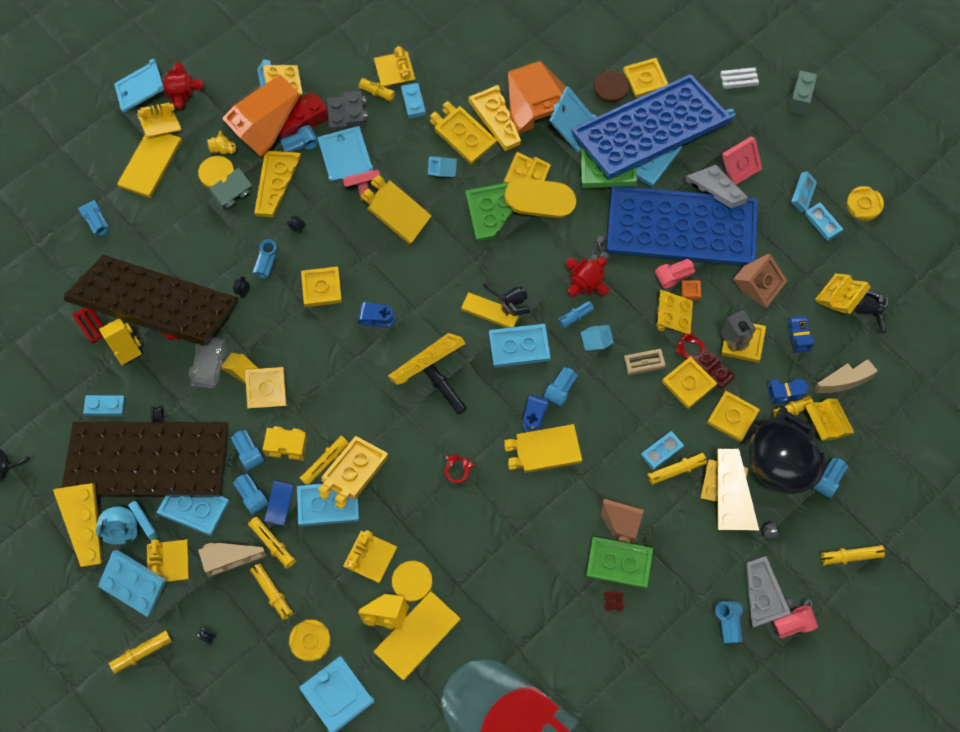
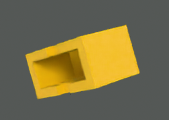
[99,319,142,366]
[263,426,308,461]

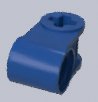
[358,302,395,328]
[523,395,549,432]

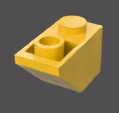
[358,594,409,629]

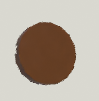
[594,70,629,103]

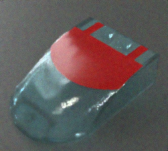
[442,660,578,732]

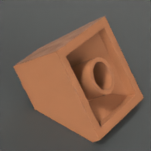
[733,254,787,307]
[600,499,644,544]

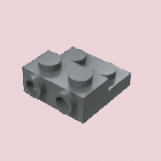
[327,91,368,132]

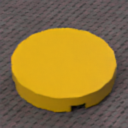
[198,156,234,189]
[846,186,884,221]
[392,561,433,602]
[289,620,331,662]

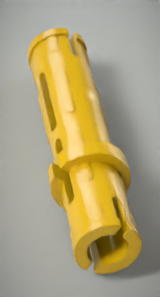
[299,436,349,485]
[647,453,707,485]
[248,517,296,569]
[821,545,885,566]
[250,563,294,620]
[109,630,172,674]

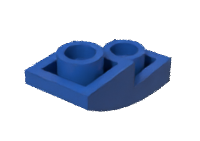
[264,480,293,525]

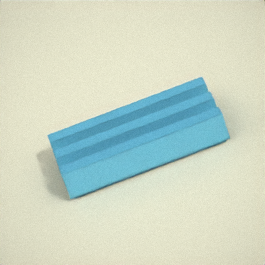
[128,501,159,540]

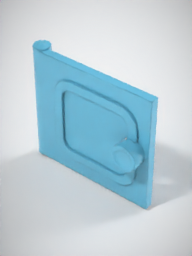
[114,59,164,112]
[550,86,597,153]
[317,126,373,182]
[299,656,375,732]

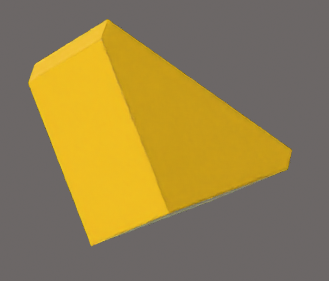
[220,353,259,384]

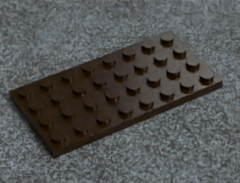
[64,255,238,346]
[61,422,229,498]

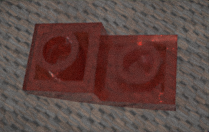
[694,348,735,390]

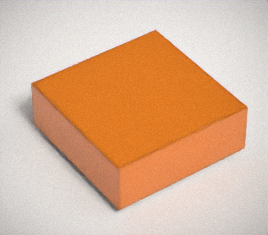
[681,280,701,300]

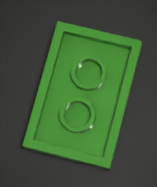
[586,537,653,589]

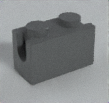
[721,310,756,352]

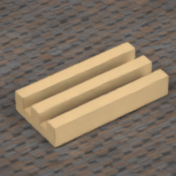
[623,349,666,375]

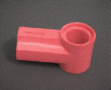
[655,259,695,289]
[773,605,818,639]

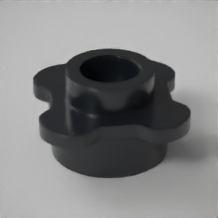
[233,276,250,298]

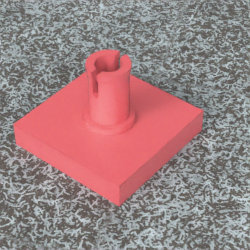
[722,137,762,185]
[342,169,380,200]

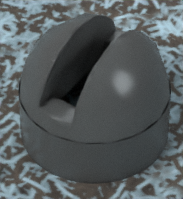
[762,522,779,539]

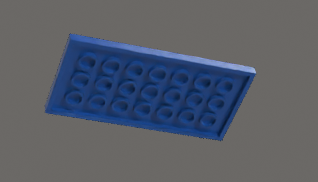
[571,74,731,179]
[606,187,758,266]

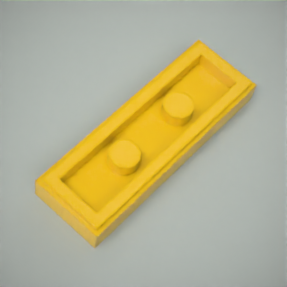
[461,292,520,328]

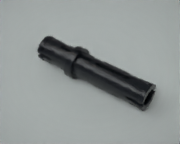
[423,364,467,415]

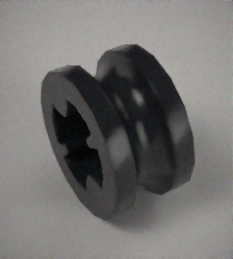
[287,215,306,233]
[151,406,164,423]
[195,627,217,645]

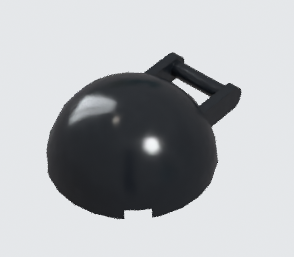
[748,406,826,494]

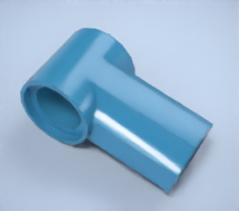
[280,126,319,152]
[78,200,110,236]
[253,239,279,279]
[543,367,578,407]
[231,430,264,471]
[813,457,848,499]
[233,474,268,515]
[715,601,743,643]

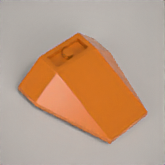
[508,61,566,134]
[222,74,300,157]

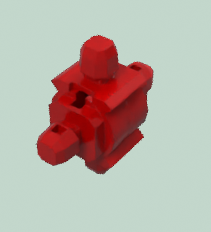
[159,63,204,109]
[565,256,610,298]

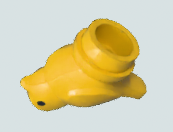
[207,131,237,154]

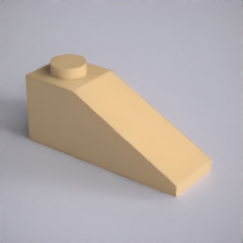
[198,543,267,577]

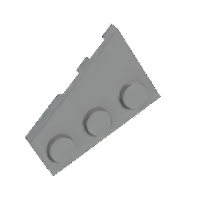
[685,165,748,209]
[746,556,791,629]

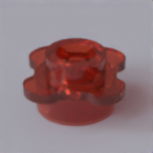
[604,591,624,612]

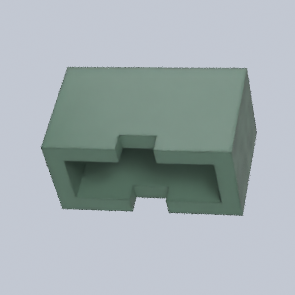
[788,70,817,115]
[208,168,252,209]

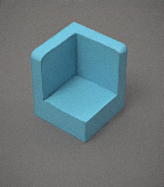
[428,157,457,177]
[581,325,614,351]

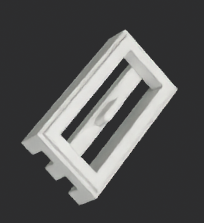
[720,68,759,89]

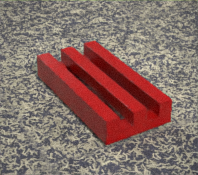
[72,308,103,344]

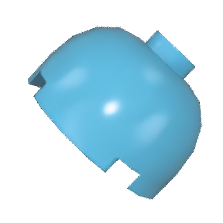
[96,506,138,544]

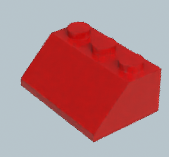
[278,92,329,140]

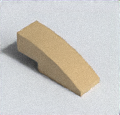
[813,359,878,393]

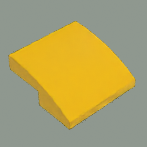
[503,152,551,184]
[815,273,871,314]
[805,399,854,441]

